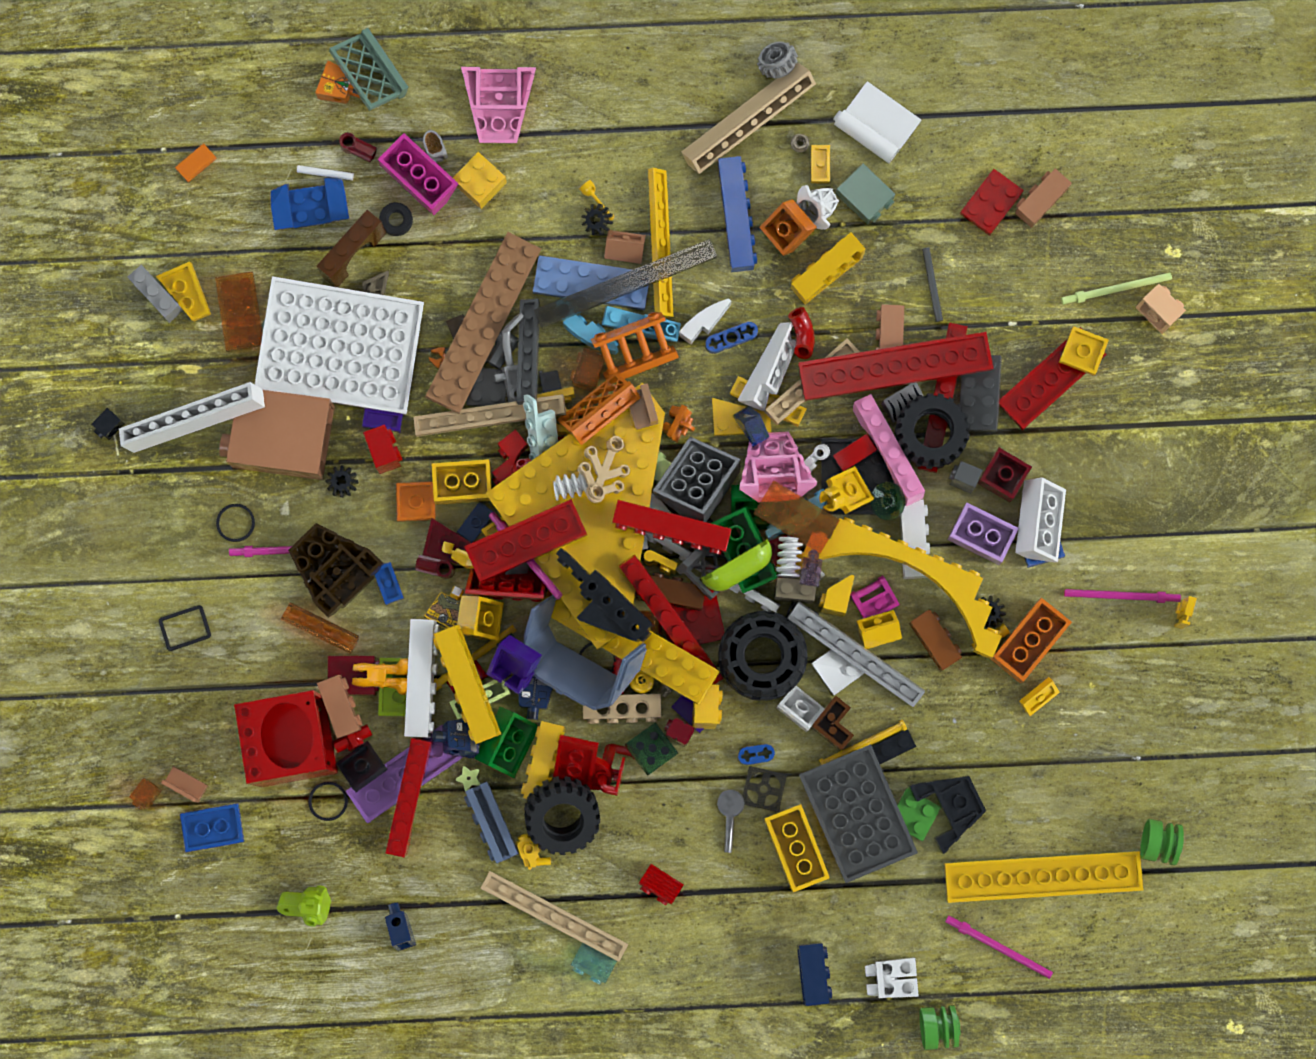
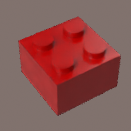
[363,424,403,474]

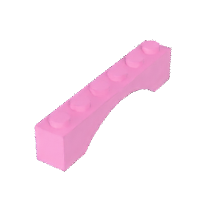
[853,394,925,506]

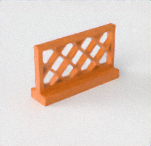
[557,372,641,445]

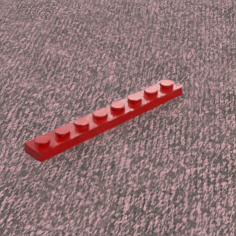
[918,322,968,473]
[619,554,724,685]

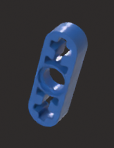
[705,322,758,354]

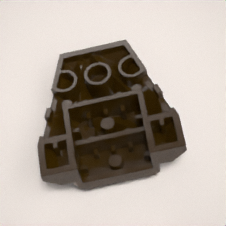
[288,523,384,618]

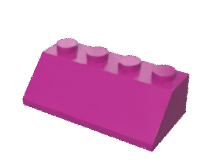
[378,133,458,216]

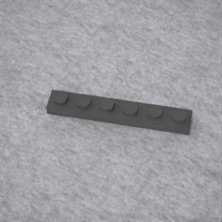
[516,299,540,405]

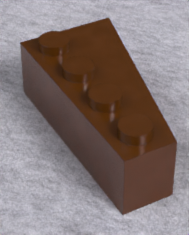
[635,573,705,611]

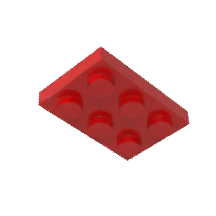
[960,169,1024,236]

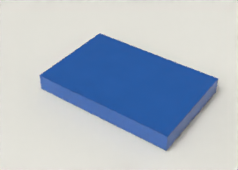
[180,803,245,852]

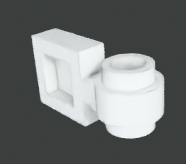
[804,444,830,472]

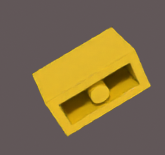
[857,610,902,649]

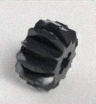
[581,204,613,236]
[325,465,359,498]
[981,596,1006,629]

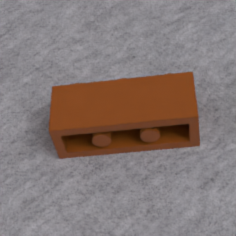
[909,609,962,672]

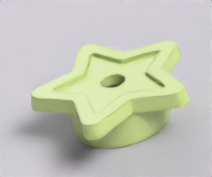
[456,766,480,791]

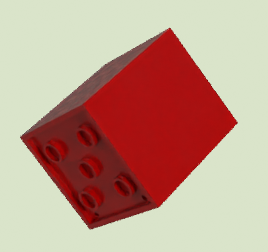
[234,690,338,788]

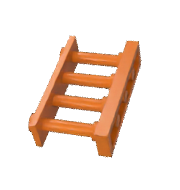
[590,312,679,383]

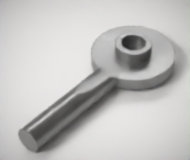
[717,790,744,853]

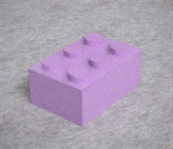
[947,503,1019,565]

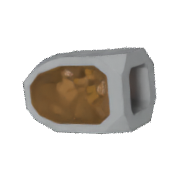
[423,130,448,163]

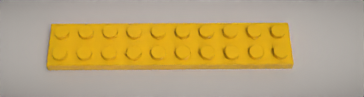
[541,590,720,705]
[944,851,1144,903]

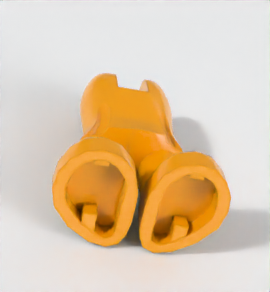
[352,658,408,695]

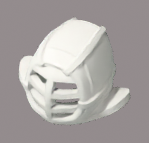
[796,185,839,230]

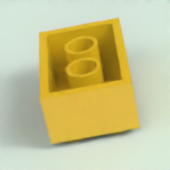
[432,459,492,505]

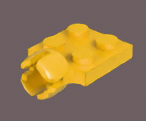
[819,466,874,514]

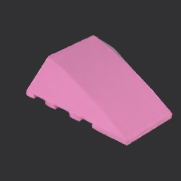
[461,67,536,143]
[740,432,817,502]

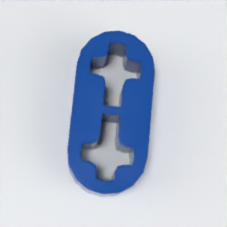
[738,744,775,765]

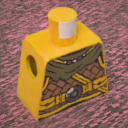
[423,586,464,629]

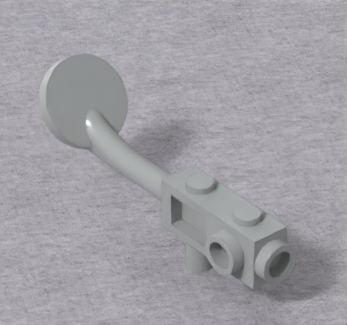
[494,313,524,402]

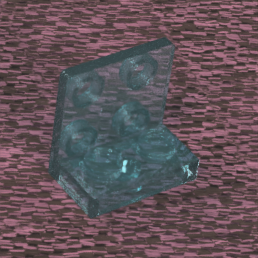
[571,943,617,985]

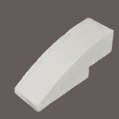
[679,299,731,345]

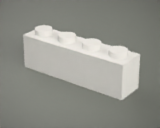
[899,500,930,579]

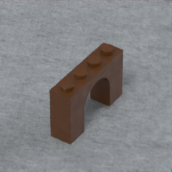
[317,210,386,287]

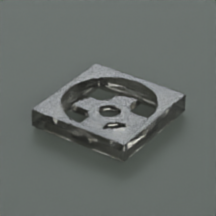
[742,766,787,813]

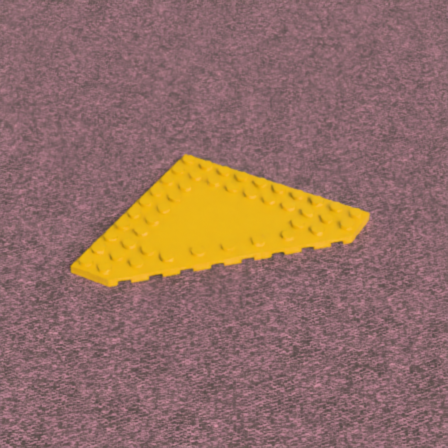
[485,383,665,650]

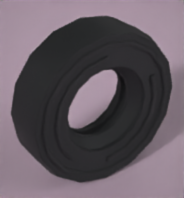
[379,202,413,236]

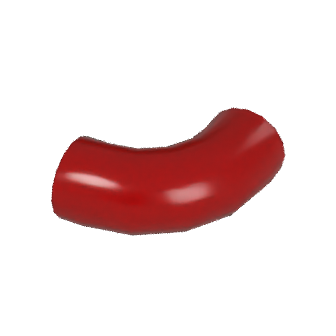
[788,307,815,359]

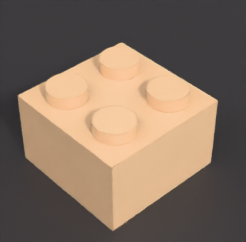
[1135,284,1186,334]

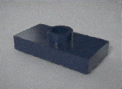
[457,502,493,543]

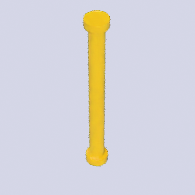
[819,720,907,765]

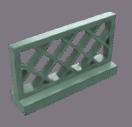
[329,28,409,111]

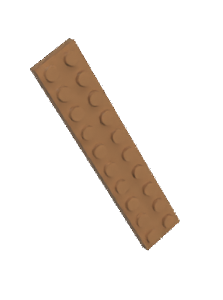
[425,232,541,414]

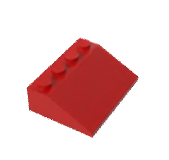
[465,569,547,602]

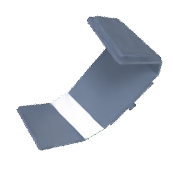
[523,595,647,710]

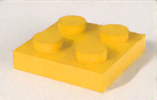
[1059,326,1109,376]

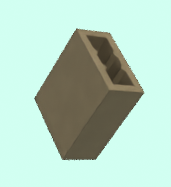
[774,577,816,604]

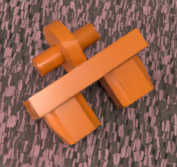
[662,405,695,443]

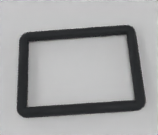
[159,605,211,651]

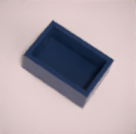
[797,942,832,1006]

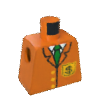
[315,61,360,104]

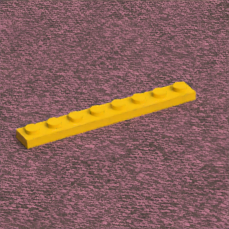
[648,167,674,318]

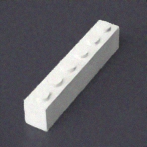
[404,619,440,737]

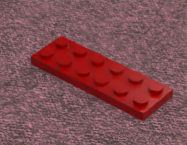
[999,327,1107,431]
[464,499,587,583]

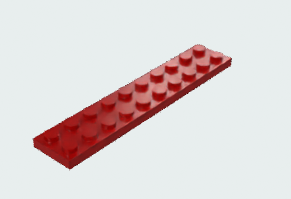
[798,332,994,401]

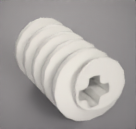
[553,473,595,501]
[776,537,803,578]

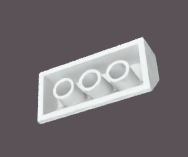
[1015,478,1066,563]

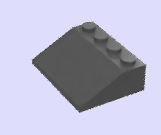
[653,437,741,522]

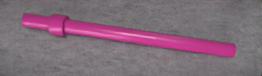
[489,512,563,600]
[229,546,292,557]
[1064,589,1181,603]
[945,915,1053,979]

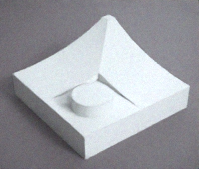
[812,649,864,696]

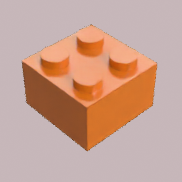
[759,199,817,256]

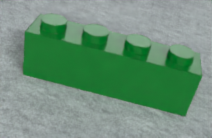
[711,507,779,594]

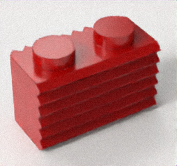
[638,864,684,906]

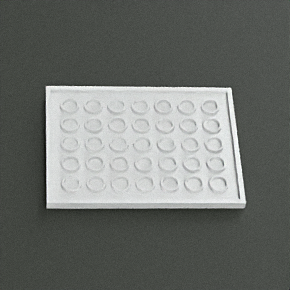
[255,276,424,415]

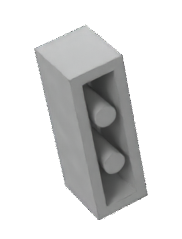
[128,264,183,323]

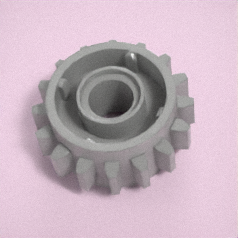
[757,42,798,78]

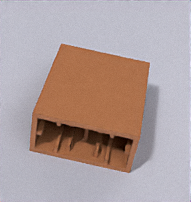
[219,390,335,480]

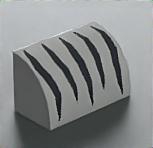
[881,383,923,423]

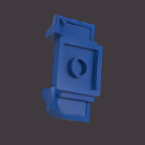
[271,178,349,230]

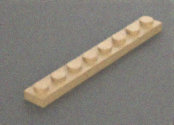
[414,394,566,437]
[481,871,628,962]

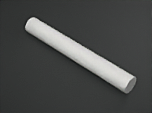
[297,165,354,181]

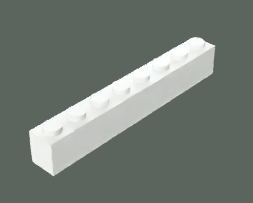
[119,382,265,453]

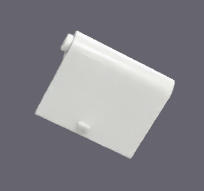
[833,81,922,164]

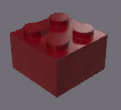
[977,447,1032,503]

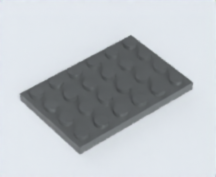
[799,744,918,883]

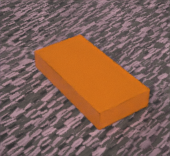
[175,143,217,183]

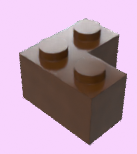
[810,696,854,751]

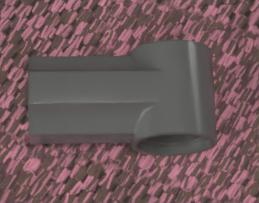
[486,329,519,369]

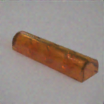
[281,602,359,654]

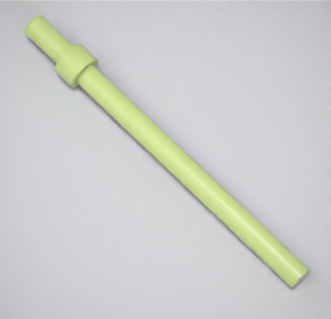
[1061,272,1172,305]

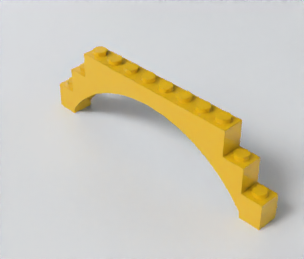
[776,517,1002,659]

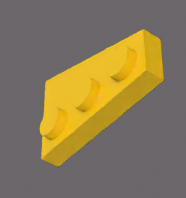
[156,261,211,322]
[712,398,771,436]

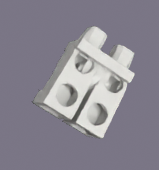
[865,957,919,998]

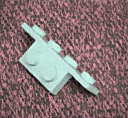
[523,394,558,460]

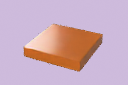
[396,482,436,522]

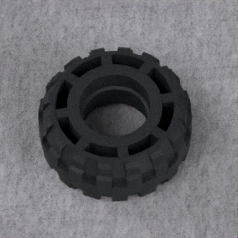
[718,611,808,701]

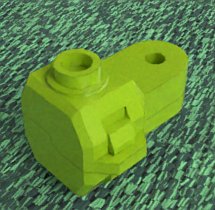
[276,885,331,927]

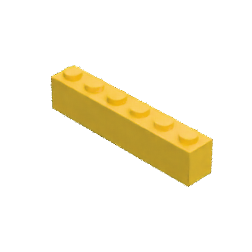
[433,625,501,744]

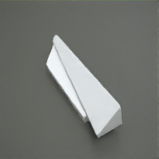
[738,322,796,411]

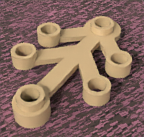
[578,436,630,503]

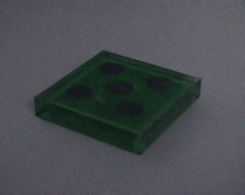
[625,722,678,776]

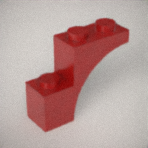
[491,429,528,485]

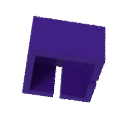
[486,635,542,694]

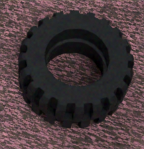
[895,393,970,469]
[524,776,600,855]

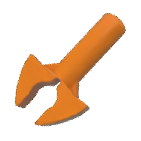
[429,347,446,369]

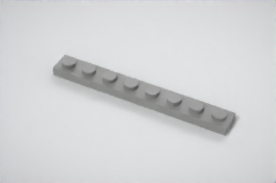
[787,601,925,707]

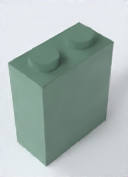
[836,163,895,225]

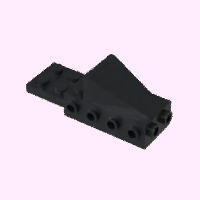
[556,548,655,642]

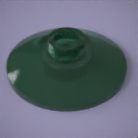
[871,482,906,520]

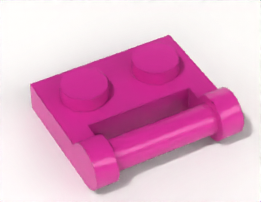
[850,575,900,619]

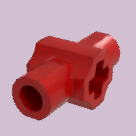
[332,724,372,753]

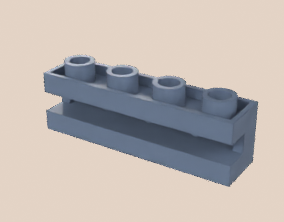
[464,782,519,864]

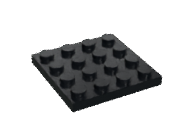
[821,438,898,515]

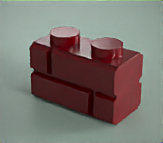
[664,718,694,747]

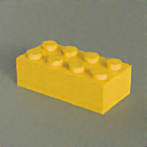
[764,804,830,892]

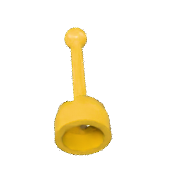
[579,180,614,221]

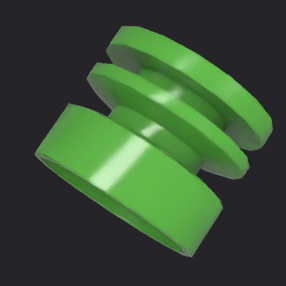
[1140,819,1184,866]
[919,1005,961,1050]

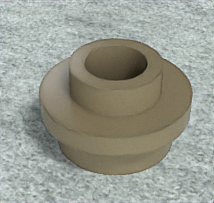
[791,134,809,153]

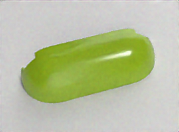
[700,539,772,591]

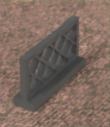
[676,547,728,600]

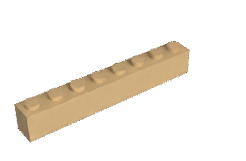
[681,62,816,174]

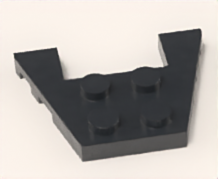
[908,775,986,854]

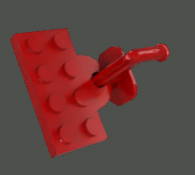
[553,734,640,796]

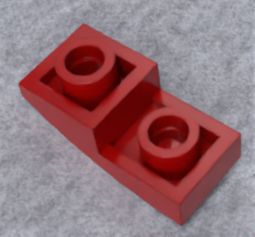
[833,434,877,471]

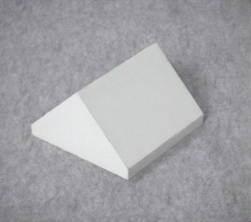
[776,686,825,732]

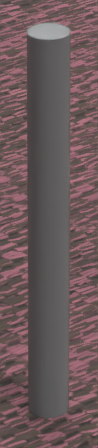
[922,248,943,322]

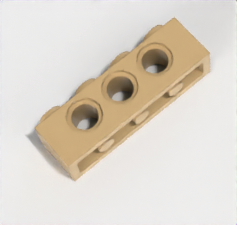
[583,694,661,724]

